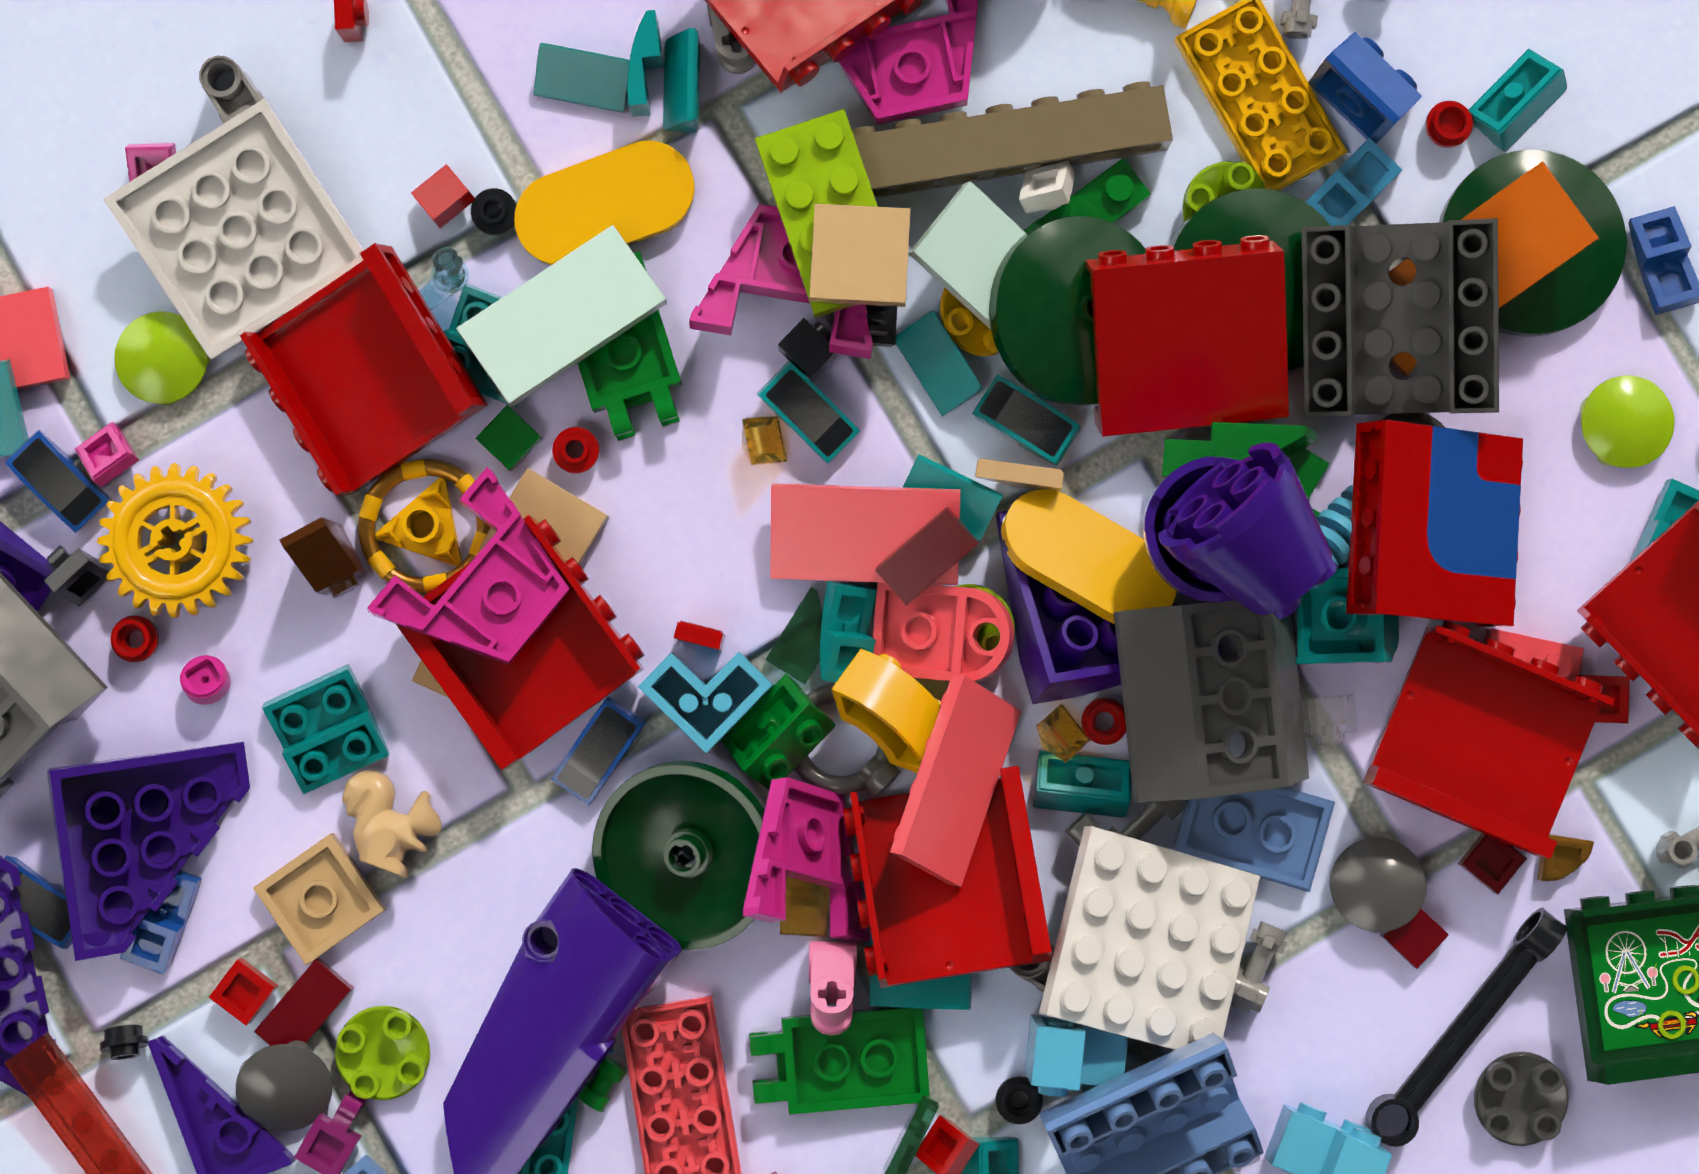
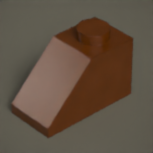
[279,517,367,598]

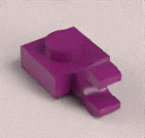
[294,1090,367,1174]

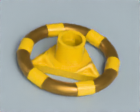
[358,458,491,594]

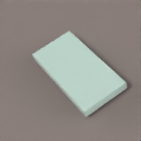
[908,181,1089,330]
[456,225,667,407]

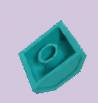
[1295,568,1399,664]

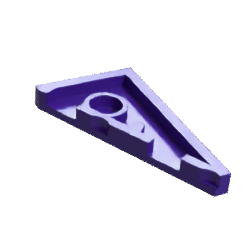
[147,1035,296,1174]

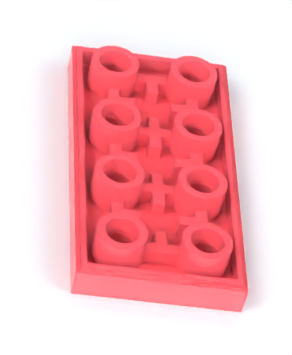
[770,483,961,585]
[890,674,1021,887]
[621,994,742,1174]

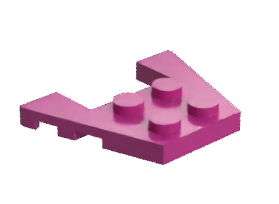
[838,0,979,125]
[689,204,873,359]
[367,467,570,665]
[743,777,870,943]

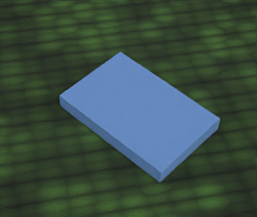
[1172,787,1335,892]

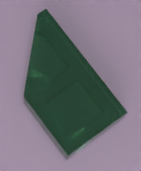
[765,587,822,685]
[883,1095,939,1174]

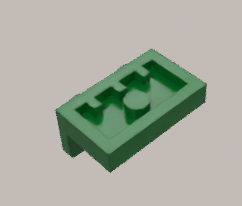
[721,673,835,790]

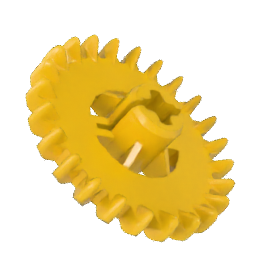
[97,463,254,618]

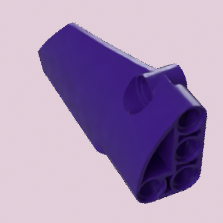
[443,868,682,1174]

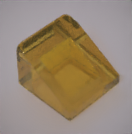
[780,877,829,937]

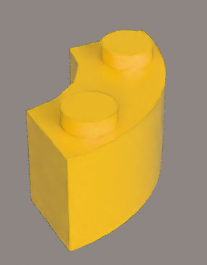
[831,649,941,773]

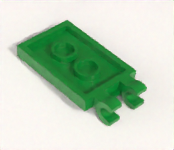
[577,251,683,441]
[749,1007,930,1115]

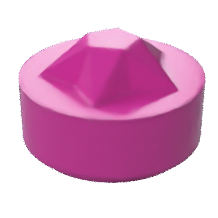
[180,655,231,705]

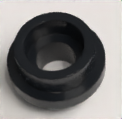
[471,188,516,235]
[99,1025,149,1060]
[995,1076,1043,1124]

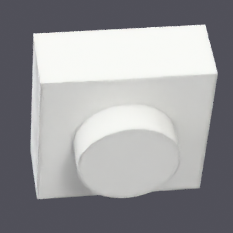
[1019,160,1075,214]

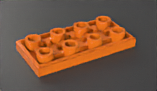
[1389,161,1599,309]

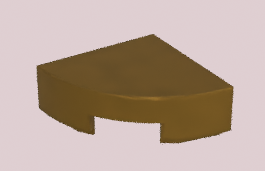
[1537,834,1594,881]

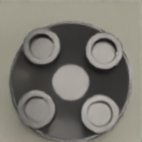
[1330,838,1426,933]
[235,1040,333,1132]
[1474,1051,1568,1146]

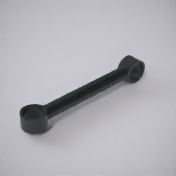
[1366,908,1567,1147]

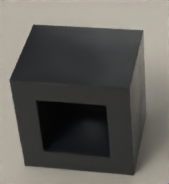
[777,318,838,383]

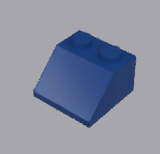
[1308,32,1422,144]

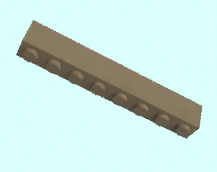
[852,81,1173,198]

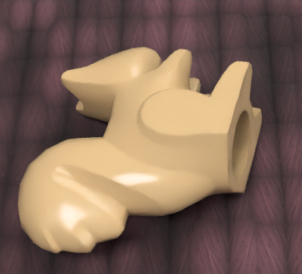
[342,770,442,878]

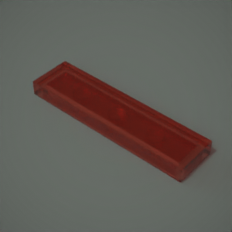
[4,1032,153,1174]

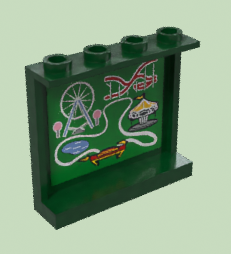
[1564,885,1699,1085]

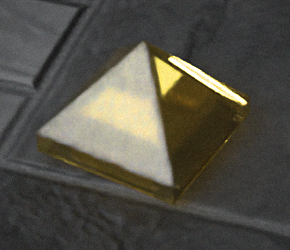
[742,416,787,465]
[1036,704,1090,763]

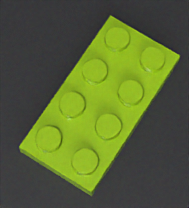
[755,109,878,318]

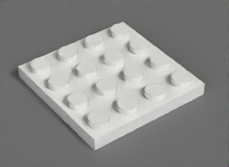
[103,99,364,360]
[1039,826,1260,1050]

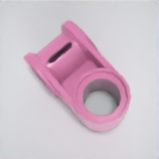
[809,941,857,1036]

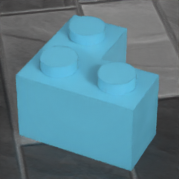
[638,652,774,753]
[1025,1015,1128,1097]
[1264,1102,1392,1174]

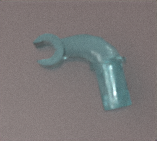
[419,247,469,310]

